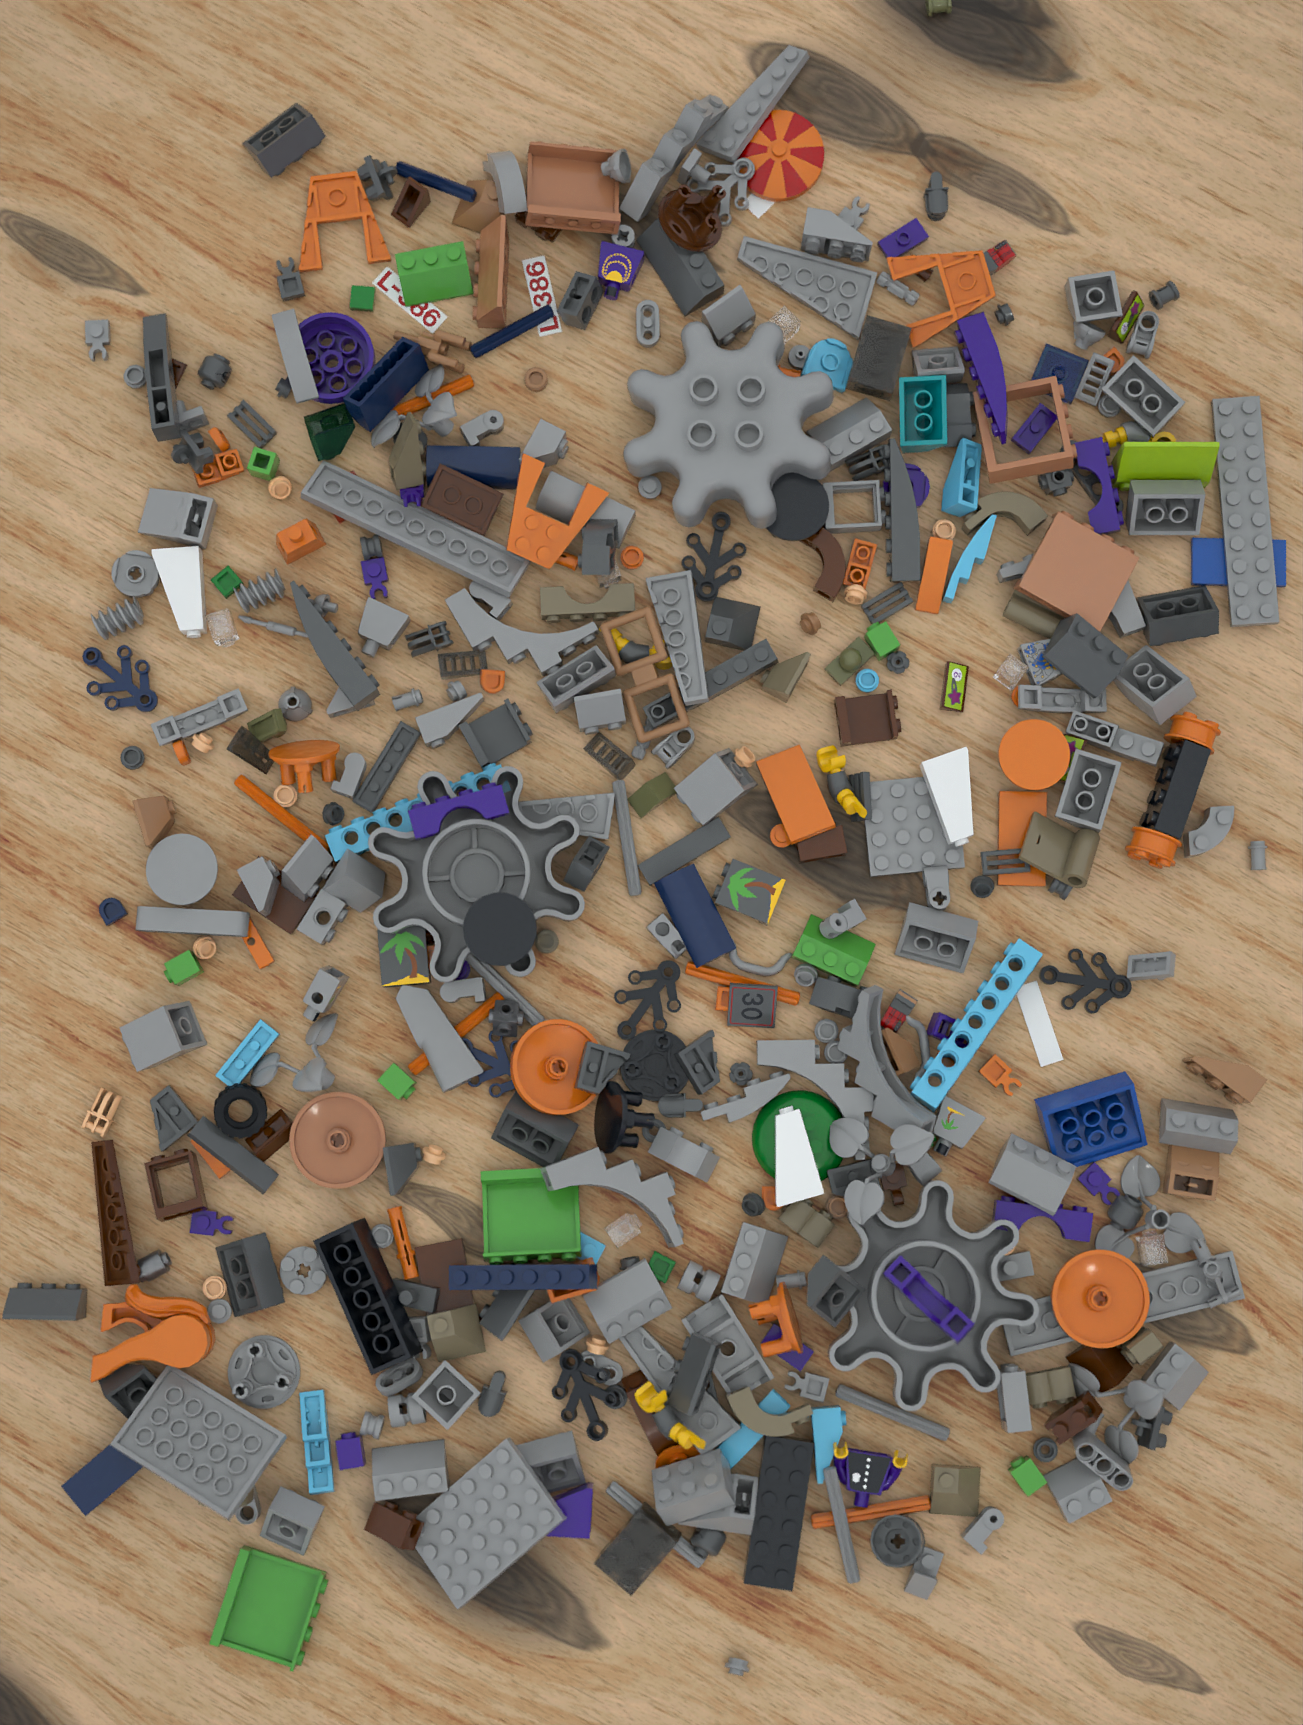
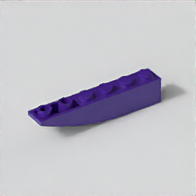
[955,312,1008,445]

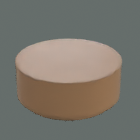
[524,367,548,392]

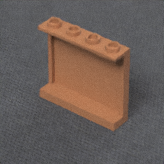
[525,141,621,235]
[1013,511,1140,632]

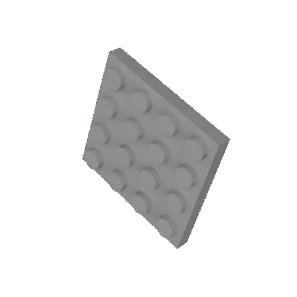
[864,777,965,877]

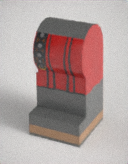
[984,240,1017,276]
[880,989,918,1033]

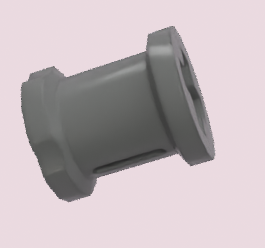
[1149,281,1180,310]

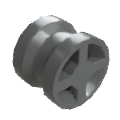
[360,534,383,560]
[1048,878,1073,900]

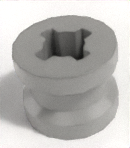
[612,225,635,248]
[360,1411,385,1440]

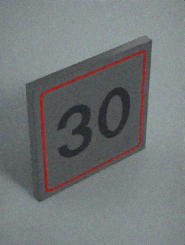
[727,983,778,1028]

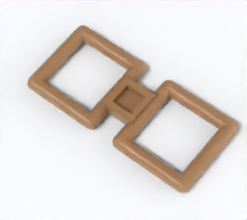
[600,606,690,743]

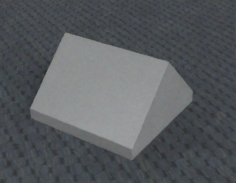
[912,346,965,383]
[322,849,385,913]

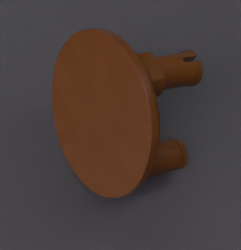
[658,184,726,252]

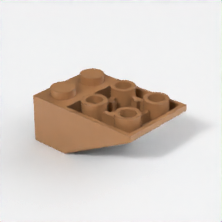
[1182,1056,1267,1105]
[1162,1144,1220,1201]

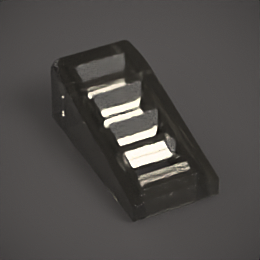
[438,650,488,680]
[227,725,274,775]
[583,732,635,780]

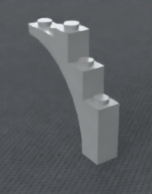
[619,94,728,222]
[996,553,1146,638]
[445,588,599,676]
[837,985,937,1133]
[756,1040,877,1160]
[540,1147,684,1248]

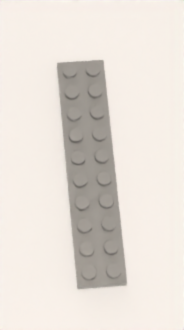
[1211,396,1279,627]
[300,460,531,597]
[1002,1251,1245,1356]

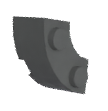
[943,383,976,447]
[578,519,619,575]
[809,975,867,1019]

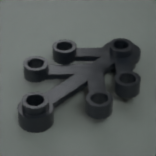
[682,512,746,602]
[1039,948,1132,1014]
[614,960,681,1040]
[552,1349,620,1441]

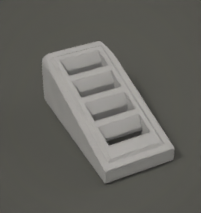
[1074,352,1115,406]

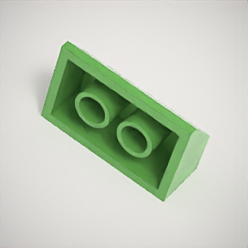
[395,241,473,307]
[792,914,876,987]

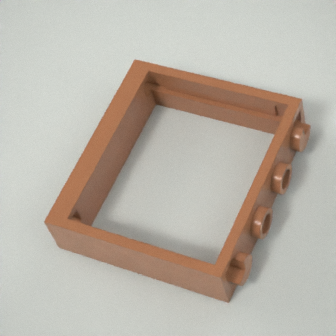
[973,376,1077,484]

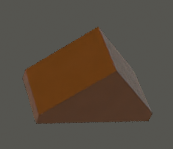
[391,177,431,228]

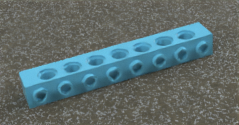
[325,763,511,864]
[910,938,1043,1112]

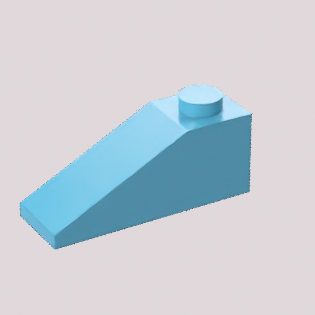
[941,438,982,517]
[811,1405,846,1484]

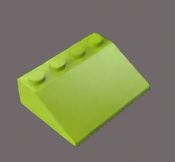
[1112,442,1220,491]

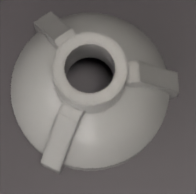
[601,149,631,183]
[1073,321,1106,350]
[278,686,313,722]

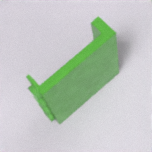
[481,1168,581,1265]
[209,1545,329,1672]

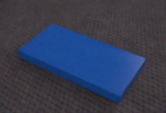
[1191,538,1286,587]

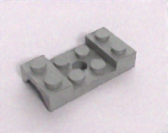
[681,1293,774,1394]

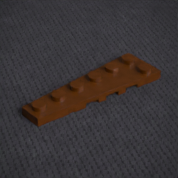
[91,1139,140,1286]

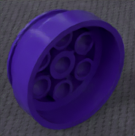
[299,312,376,404]

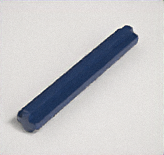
[395,161,477,202]
[470,305,554,358]

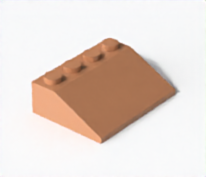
[473,215,510,329]

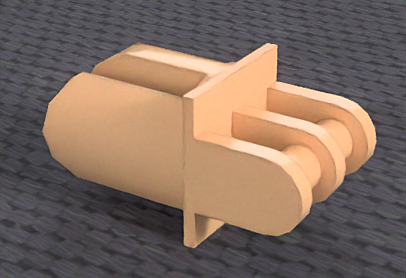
[81,1087,122,1138]

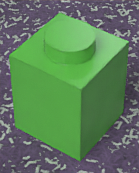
[247,447,280,481]
[864,621,900,661]
[164,950,204,986]
[377,1063,417,1100]
[1008,1455,1048,1496]

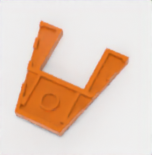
[299,171,391,273]
[887,250,996,348]
[506,453,609,569]

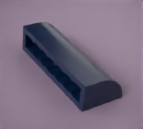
[343,337,429,432]
[426,445,521,489]
[654,864,736,968]
[61,1445,143,1516]

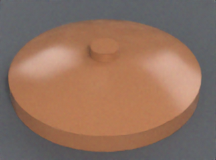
[289,1092,386,1189]

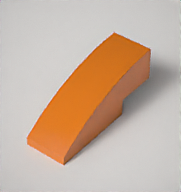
[915,536,953,614]

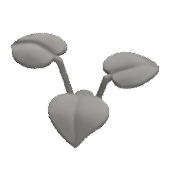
[371,364,457,448]
[250,1013,338,1092]
[830,1118,935,1225]
[1095,1155,1206,1258]
[1068,1363,1165,1465]

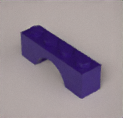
[1074,437,1124,535]
[408,782,509,841]
[992,1196,1093,1242]
[883,1255,974,1345]

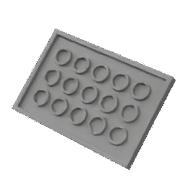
[110,1365,287,1521]
[415,1438,566,1610]

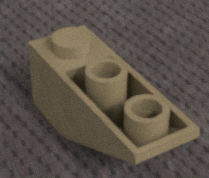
[389,412,426,490]

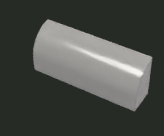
[536,471,635,549]

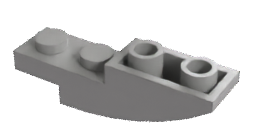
[1066,711,1164,767]
[700,1071,791,1123]

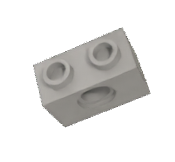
[297,889,349,946]

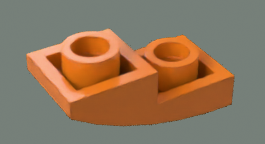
[191,449,244,488]
[843,538,877,590]

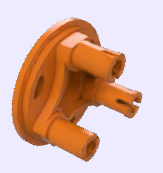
[998,719,1070,790]
[268,740,340,793]
[749,1281,803,1357]

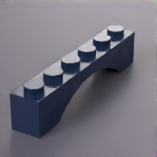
[449,1264,597,1290]

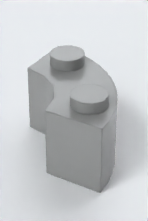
[1183,806,1234,858]
[648,1127,720,1182]

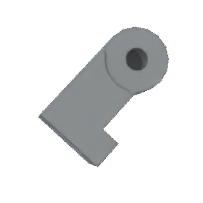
[460,410,504,446]
[469,581,513,621]
[330,753,367,799]
[819,899,867,939]
[645,913,687,959]
[440,977,486,1003]
[960,1506,1004,1555]

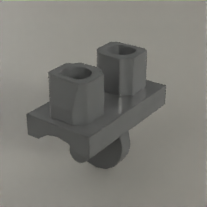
[357,155,398,201]
[171,429,213,474]
[1131,1406,1173,1450]

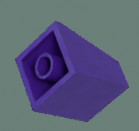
[547,1482,594,1539]

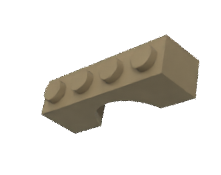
[540,583,635,623]

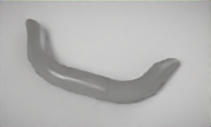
[729,939,792,976]
[906,1016,930,1080]

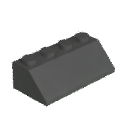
[636,218,724,317]

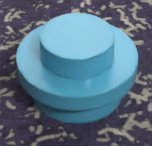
[855,669,879,692]

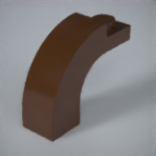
[800,527,846,602]
[621,1370,679,1456]

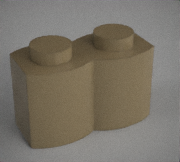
[778,1198,835,1248]
[1120,1327,1164,1366]
[1026,1366,1076,1409]

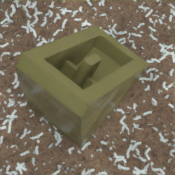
[627,772,677,818]

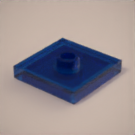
[1031,343,1089,404]

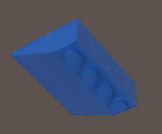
[1034,1071,1148,1167]

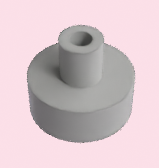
[788,345,809,370]

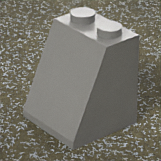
[674,748,758,825]
[120,1001,207,1072]

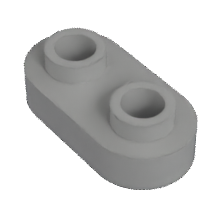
[636,300,660,348]
[581,1350,623,1386]
[375,1358,423,1396]

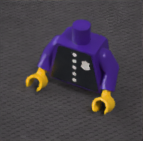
[833,1442,908,1508]

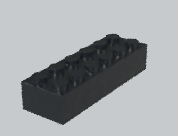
[313,1218,423,1375]
[743,1435,814,1591]

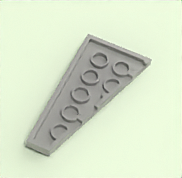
[737,236,877,340]

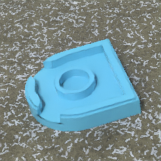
[800,338,853,393]

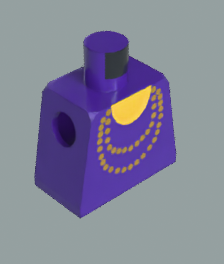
[598,241,644,300]

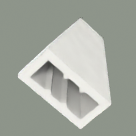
[152,546,207,638]
[919,747,973,847]
[775,1106,824,1207]

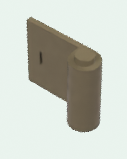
[1002,590,1064,639]
[1019,812,1100,888]

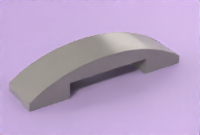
[272,309,319,404]
[1018,685,1107,713]
[150,688,248,746]

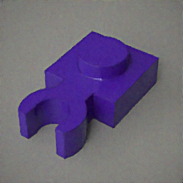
[400,477,425,507]
[360,557,389,600]
[1076,1162,1120,1205]
[190,1210,234,1236]

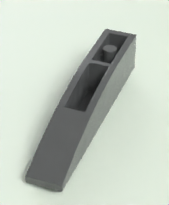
[143,313,181,442]
[884,438,921,582]
[290,580,380,711]
[643,639,779,728]

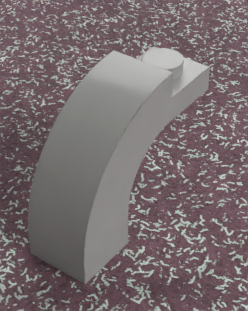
[483,151,527,214]

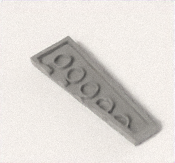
[696,45,810,163]
[646,570,709,706]
[619,1326,742,1454]

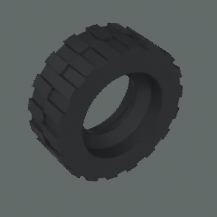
[214,1083,267,1139]

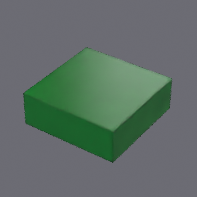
[350,285,376,312]
[211,565,244,599]
[648,1251,676,1283]

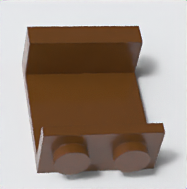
[834,689,902,747]

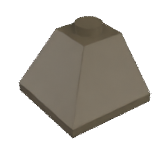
[760,652,811,703]
[427,1304,486,1362]
[929,1464,981,1517]

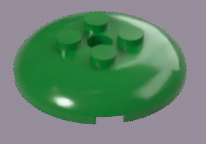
[752,1090,843,1181]

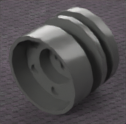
[870,1514,925,1568]

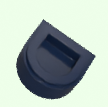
[99,898,128,926]

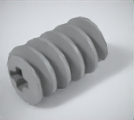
[233,569,286,613]
[91,596,144,640]

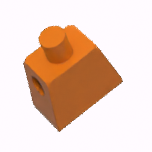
[276,519,326,565]

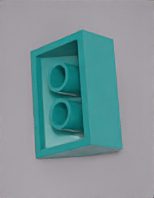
[899,375,948,453]

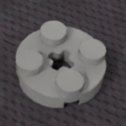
[111,550,160,598]
[280,1246,328,1295]

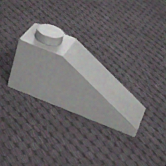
[415,692,484,748]

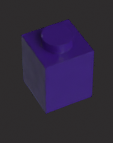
[335,1431,366,1470]

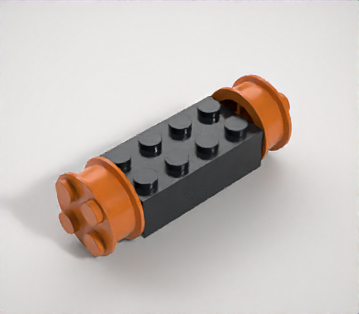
[1125,712,1221,869]

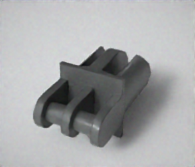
[923,172,949,221]
[845,445,888,481]
[405,621,454,658]
[658,1093,703,1118]
[478,1370,507,1417]

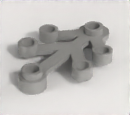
[687,158,755,227]

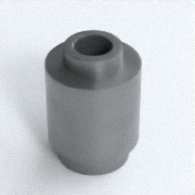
[137,1250,172,1282]

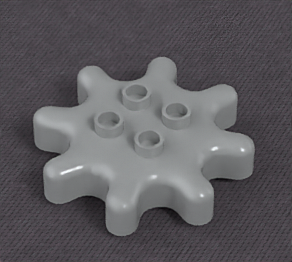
[623,321,834,529]
[368,766,585,983]
[828,1180,1039,1411]

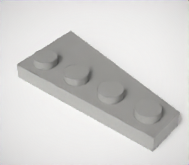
[518,792,616,839]

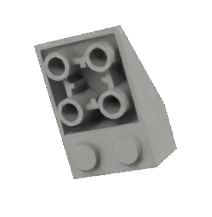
[800,207,873,262]
[138,488,218,550]
[678,1474,759,1535]

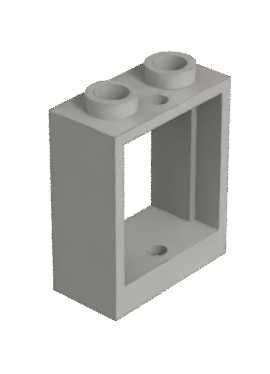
[822,480,886,534]
[997,1363,1032,1433]

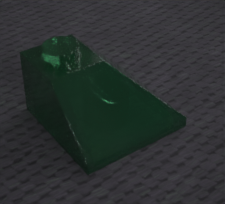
[304,403,355,462]

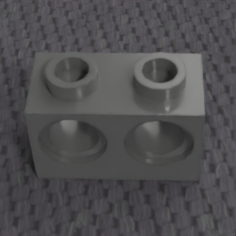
[557,271,604,330]
[563,836,610,892]

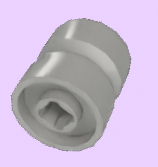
[677,1260,721,1303]
[388,1392,427,1428]

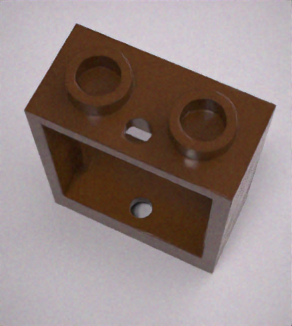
[144,1149,208,1222]

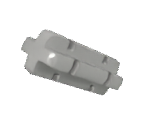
[876,271,920,306]
[632,717,657,760]

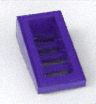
[926,1012,976,1048]

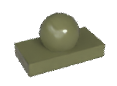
[824,637,875,686]
[247,708,287,745]

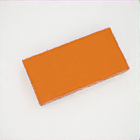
[756,744,836,845]
[997,791,1047,887]

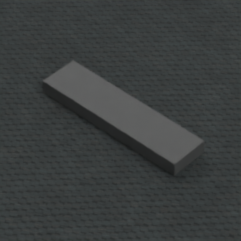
[352,721,421,814]
[638,817,731,886]
[187,1116,279,1194]

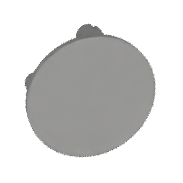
[146,834,218,905]
[228,1335,300,1409]

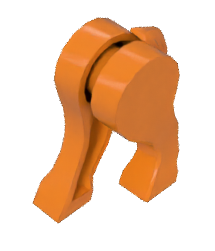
[90,1284,216,1382]

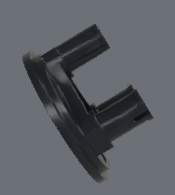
[766,472,829,541]
[463,892,537,966]
[620,1030,689,1101]
[594,1081,655,1154]

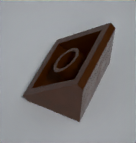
[1065,1344,1133,1397]

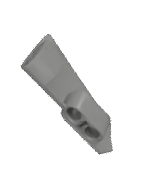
[396,985,484,1093]

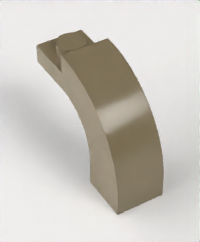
[961,492,1048,536]
[726,1385,813,1436]

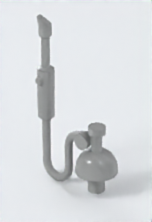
[238,594,338,638]

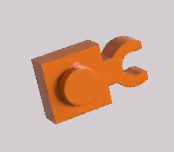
[978,1054,1022,1096]

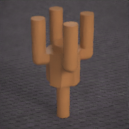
[393,329,472,373]

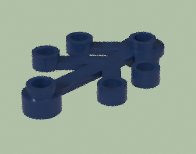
[82,645,158,712]
[462,1030,518,1098]

